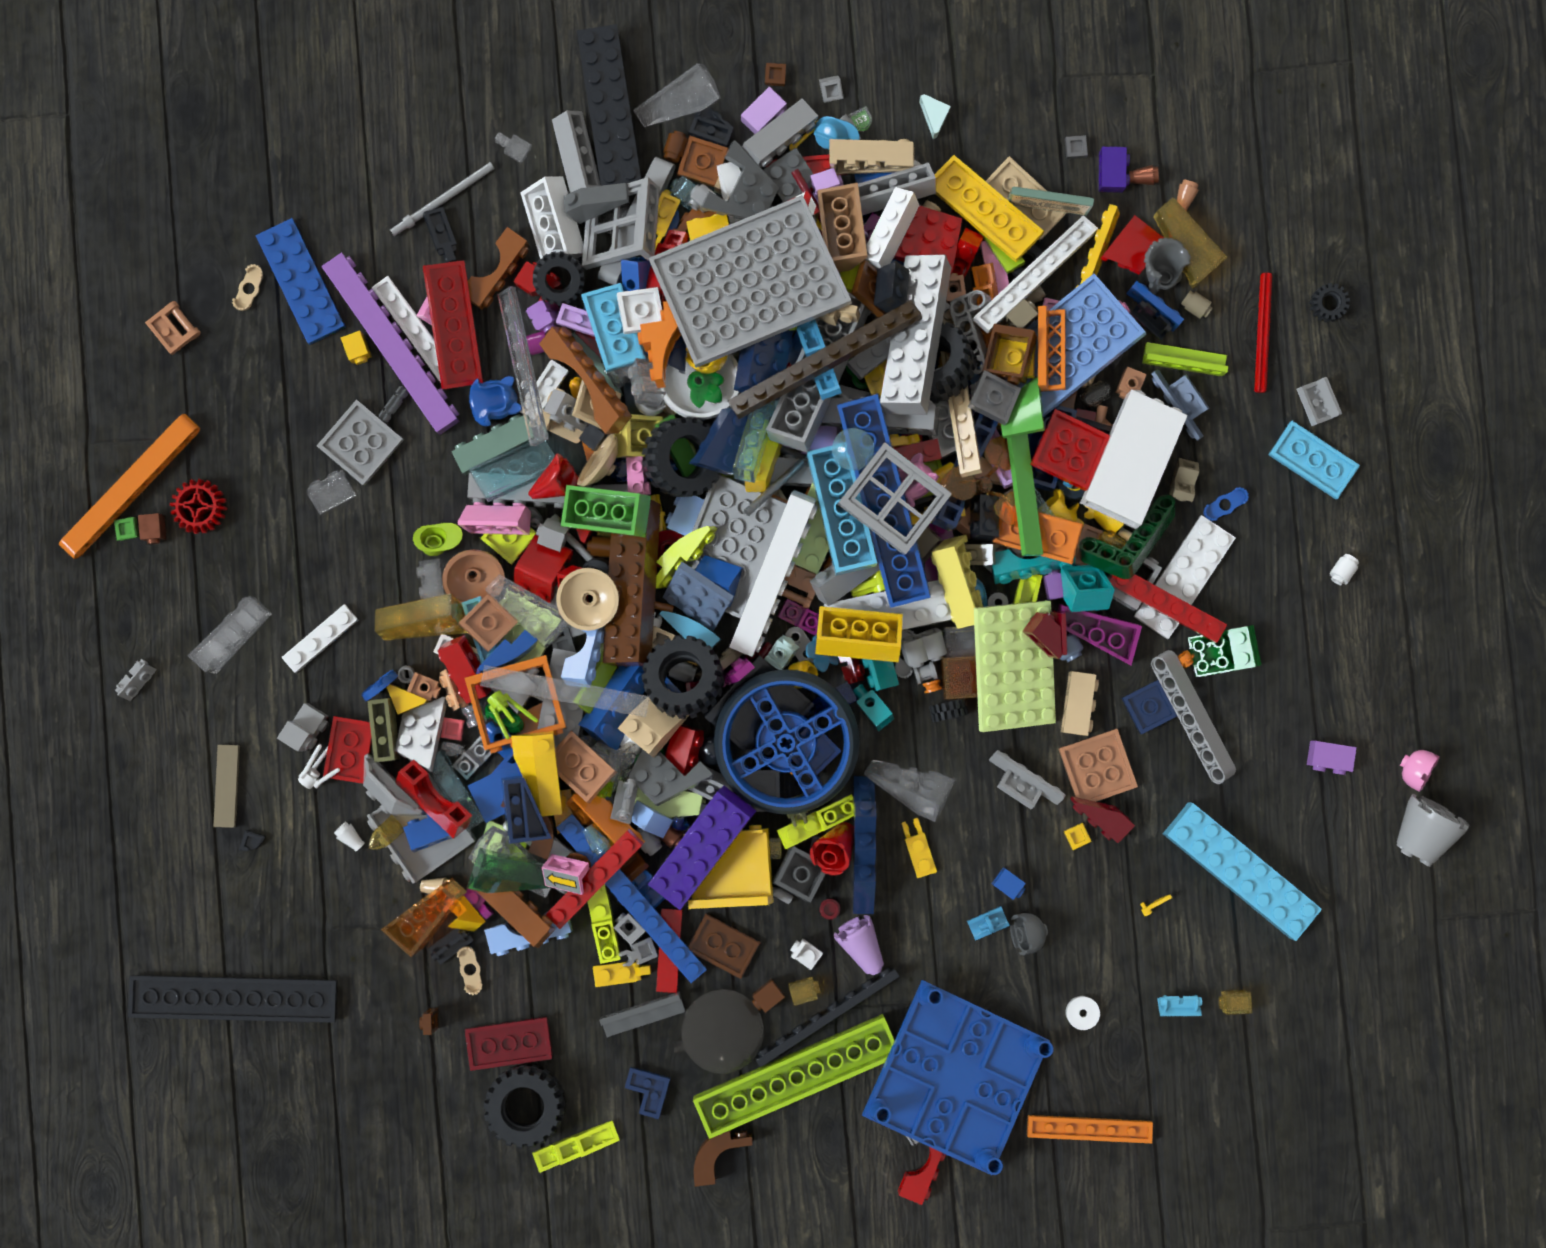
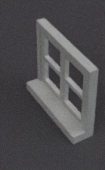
[582,177,660,270]
[838,442,952,555]

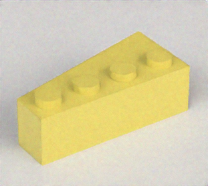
[931,535,983,629]

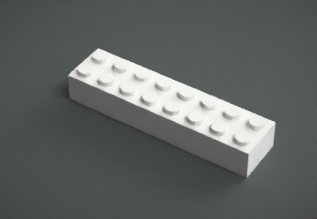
[730,490,818,656]

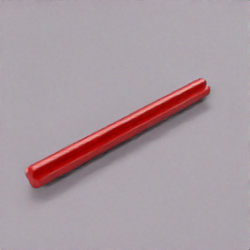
[1254,273,1272,393]

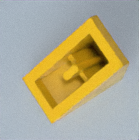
[387,684,429,714]

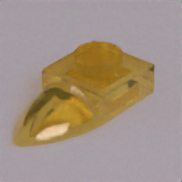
[369,815,404,850]

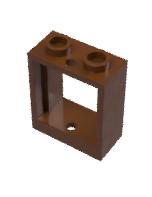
[982,324,1037,385]

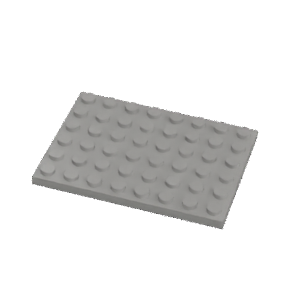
[649,195,852,368]

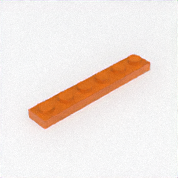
[1027,1115,1153,1143]

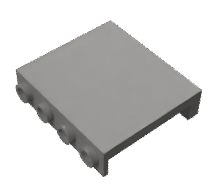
[367,773,477,884]

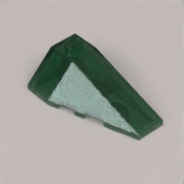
[467,848,552,893]

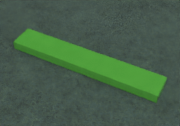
[1007,434,1043,556]

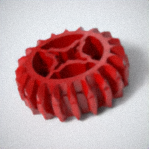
[170,479,227,534]

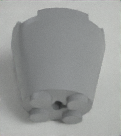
[1397,794,1469,867]

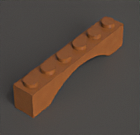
[539,326,632,434]

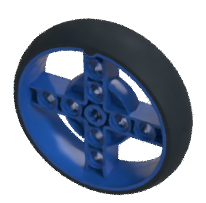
[714,669,860,814]

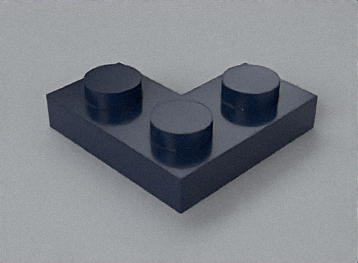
[625,1067,670,1119]

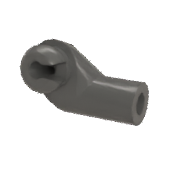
[527,507,543,528]

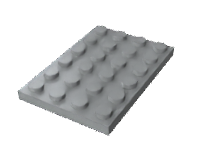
[685,473,787,619]

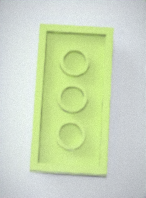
[792,483,829,574]

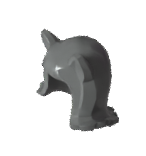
[1144,237,1191,295]

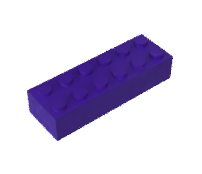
[648,786,756,910]

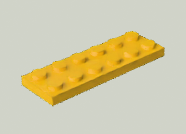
[934,155,1044,262]

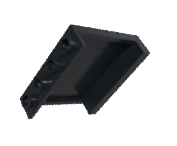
[703,654,815,762]

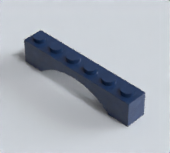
[931,411,998,531]

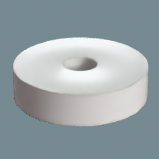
[1066,996,1100,1030]

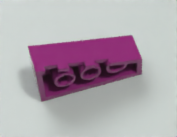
[1057,604,1142,665]

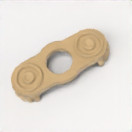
[232,264,263,311]
[457,946,483,995]

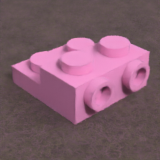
[626,457,651,495]

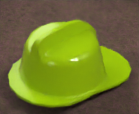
[413,523,463,556]

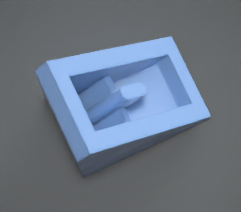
[631,800,673,838]

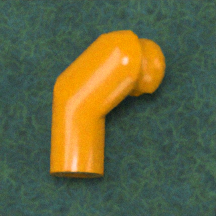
[569,377,582,399]

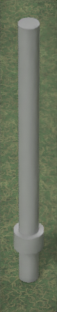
[390,162,495,237]

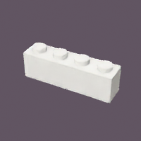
[863,187,919,269]

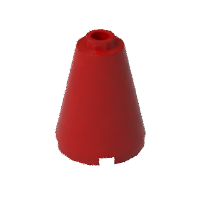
[810,822,854,875]

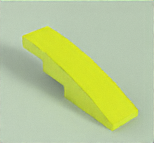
[532,1121,620,1173]

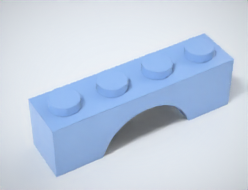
[561,626,605,688]
[485,912,573,956]

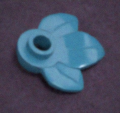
[806,635,838,672]

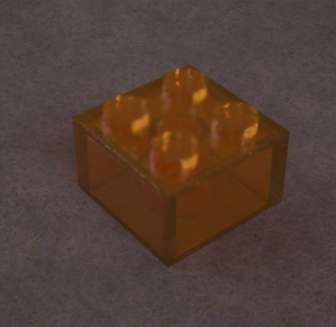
[941,656,978,700]

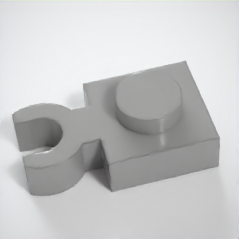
[619,937,658,967]

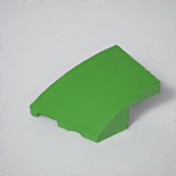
[1001,377,1045,438]

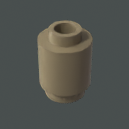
[1181,290,1213,319]

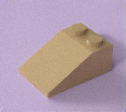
[618,689,689,758]

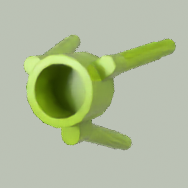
[487,690,538,739]

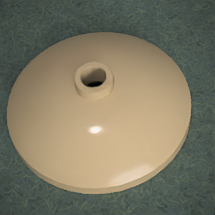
[577,434,618,487]
[556,568,619,631]

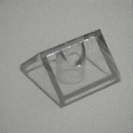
[943,626,976,660]

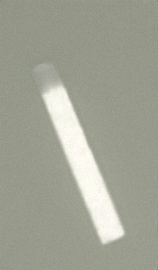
[497,286,549,446]
[480,665,649,718]

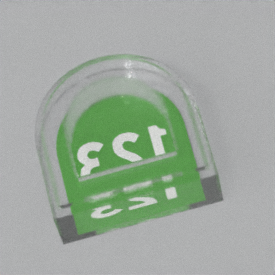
[848,106,872,131]

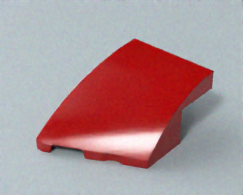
[1101,215,1164,274]

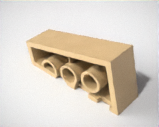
[829,139,915,175]

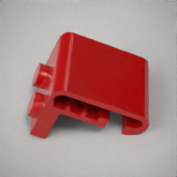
[514,535,574,603]

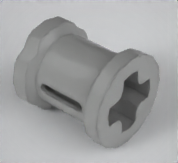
[913,661,938,684]

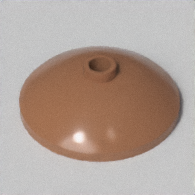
[442,549,505,606]

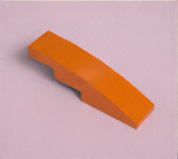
[972,263,1001,348]

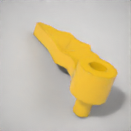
[1140,894,1172,916]

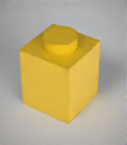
[341,331,372,365]

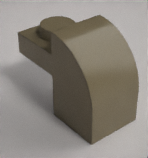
[1169,458,1199,502]

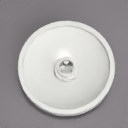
[659,351,739,420]

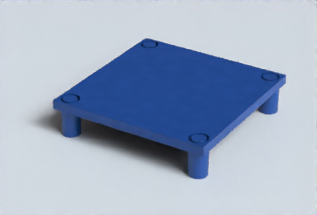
[862,980,1053,1175]

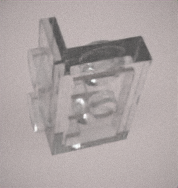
[307,470,356,514]

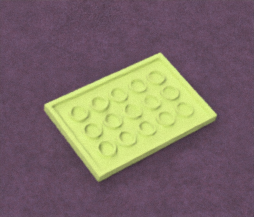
[974,601,1056,732]

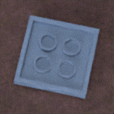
[662,562,734,631]

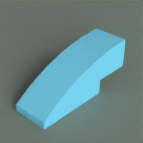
[659,611,721,649]

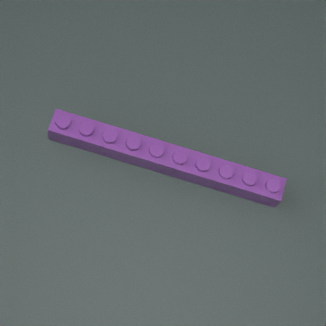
[321,252,460,435]

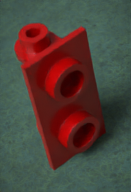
[839,657,865,684]

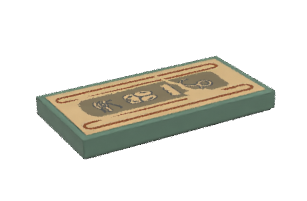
[1007,186,1094,216]

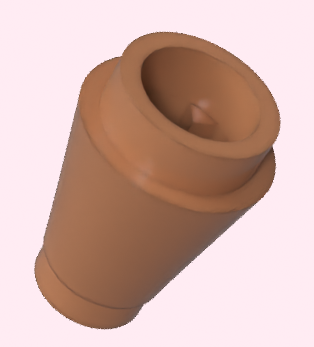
[1175,180,1199,212]

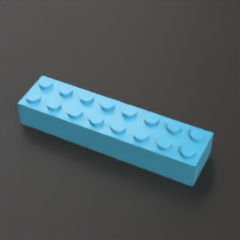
[1163,802,1322,941]

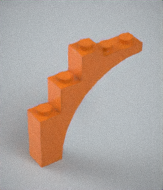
[638,301,681,388]

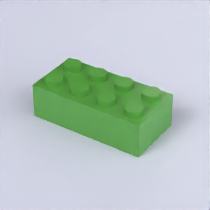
[561,485,651,538]

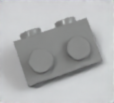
[1296,377,1342,426]

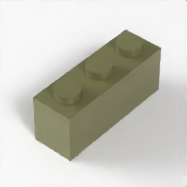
[367,698,401,762]

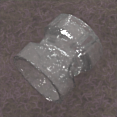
[461,702,488,729]

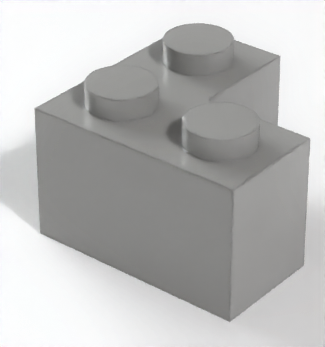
[277,703,329,752]

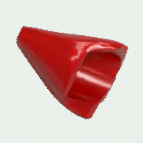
[528,453,579,499]

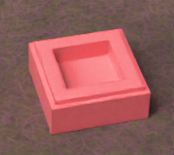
[441,717,465,741]

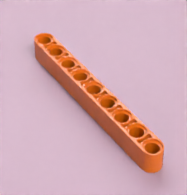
[59,414,201,559]

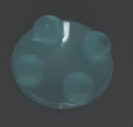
[832,428,874,470]

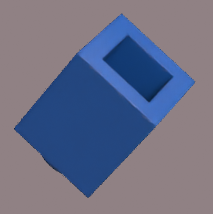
[991,867,1026,900]

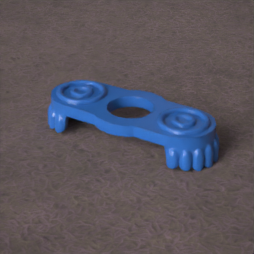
[1203,487,1249,521]

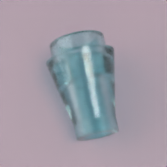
[582,825,611,857]

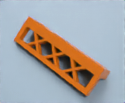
[1038,306,1066,392]

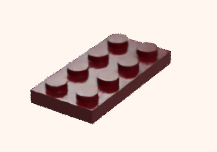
[465,1017,553,1071]

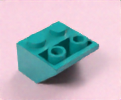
[862,659,899,692]

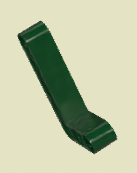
[1079,495,1175,579]

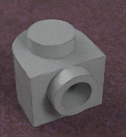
[688,184,716,213]

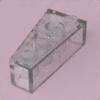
[187,596,272,674]

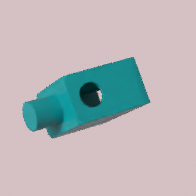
[853,684,894,732]

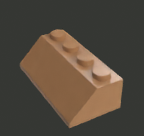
[817,183,868,273]

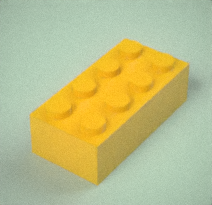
[815,606,903,662]

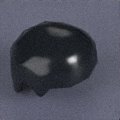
[698,733,718,766]

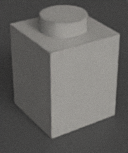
[536,518,570,552]

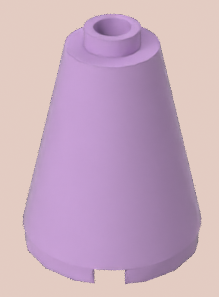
[834,915,884,975]

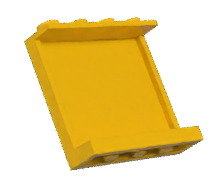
[683,825,774,909]

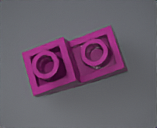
[777,599,819,636]

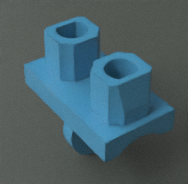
[967,906,1010,940]

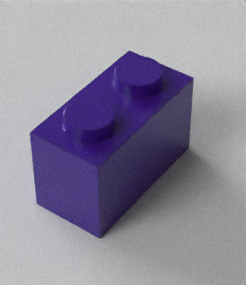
[1099,147,1130,193]

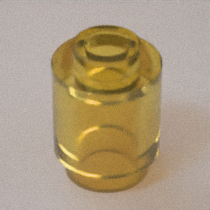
[1098,529,1126,549]

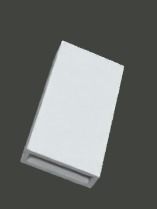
[1080,390,1188,529]

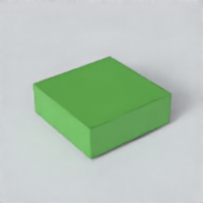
[114,517,139,541]

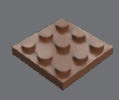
[1058,729,1138,802]

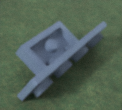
[1151,370,1209,441]

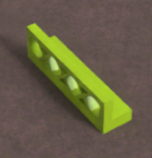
[1142,342,1228,376]

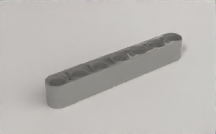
[598,157,675,285]
[1151,650,1236,784]

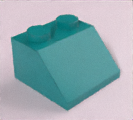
[1061,565,1115,612]

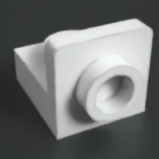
[790,938,823,970]

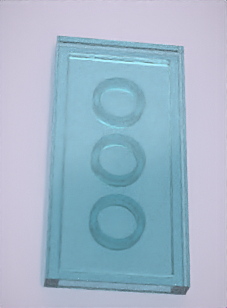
[469,436,555,502]

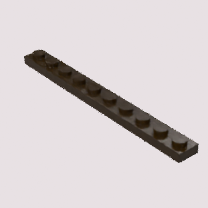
[728,300,923,419]

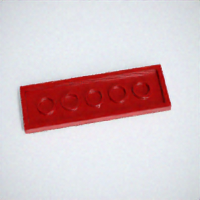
[423,261,483,389]

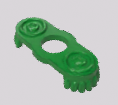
[485,704,524,734]

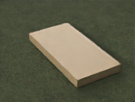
[986,156,1066,241]

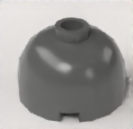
[1010,913,1048,955]

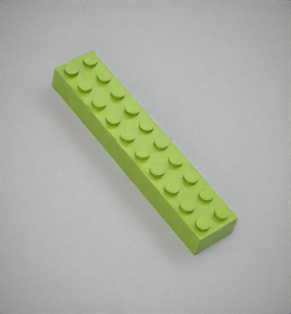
[693,1014,894,1139]

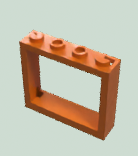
[465,655,567,754]

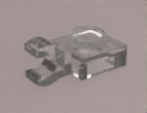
[495,132,532,164]

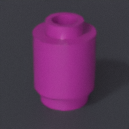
[522,331,546,356]

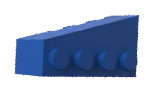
[578,666,645,752]

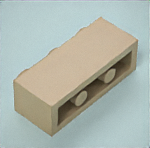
[1061,671,1099,736]

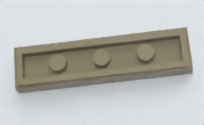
[214,745,240,828]

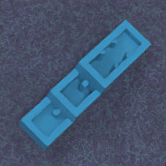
[796,319,842,400]

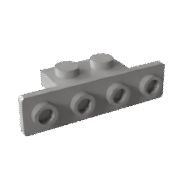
[989,750,1066,809]

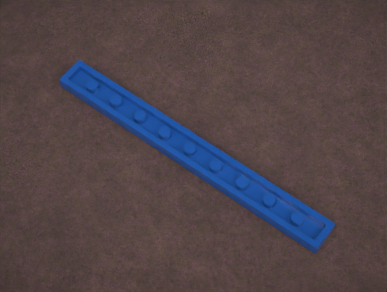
[556,814,707,983]

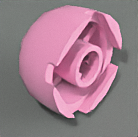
[1400,750,1440,792]

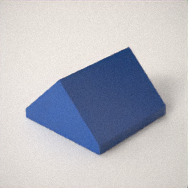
[695,555,743,607]

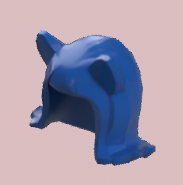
[469,376,522,426]

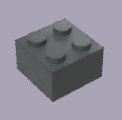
[772,846,825,903]

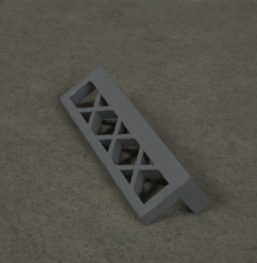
[599,991,686,1037]

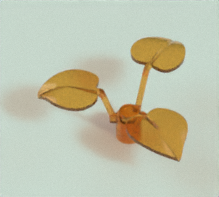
[940,436,1018,527]

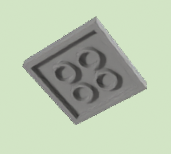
[317,400,404,486]

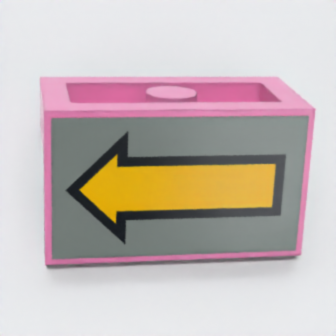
[542,854,589,895]

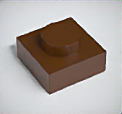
[765,63,786,86]

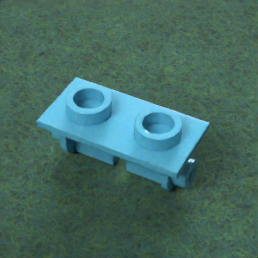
[1157,995,1202,1016]

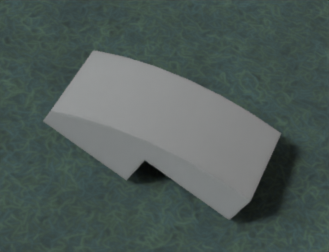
[453,736,493,780]

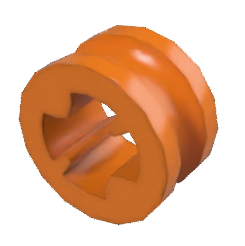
[922,679,942,694]

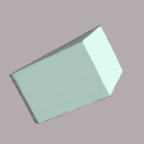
[919,94,950,139]

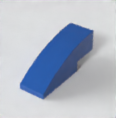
[476,630,538,674]

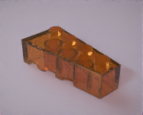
[381,878,467,957]

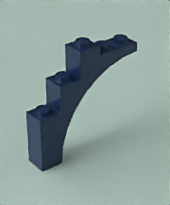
[853,776,876,914]

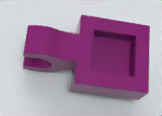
[463,883,494,919]

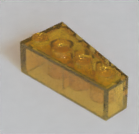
[1153,197,1228,289]
[375,593,468,640]

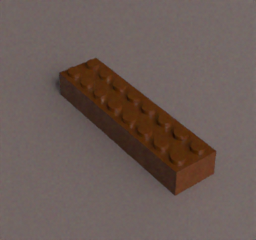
[603,500,661,667]

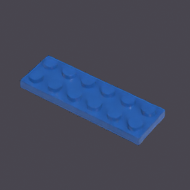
[255,218,346,345]

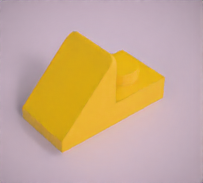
[445,890,486,932]

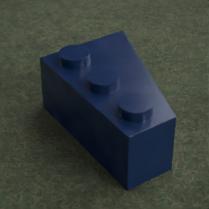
[689,408,751,475]
[501,776,552,844]

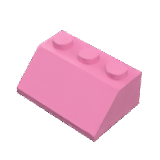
[458,502,531,535]

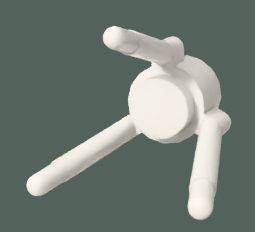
[298,744,340,789]

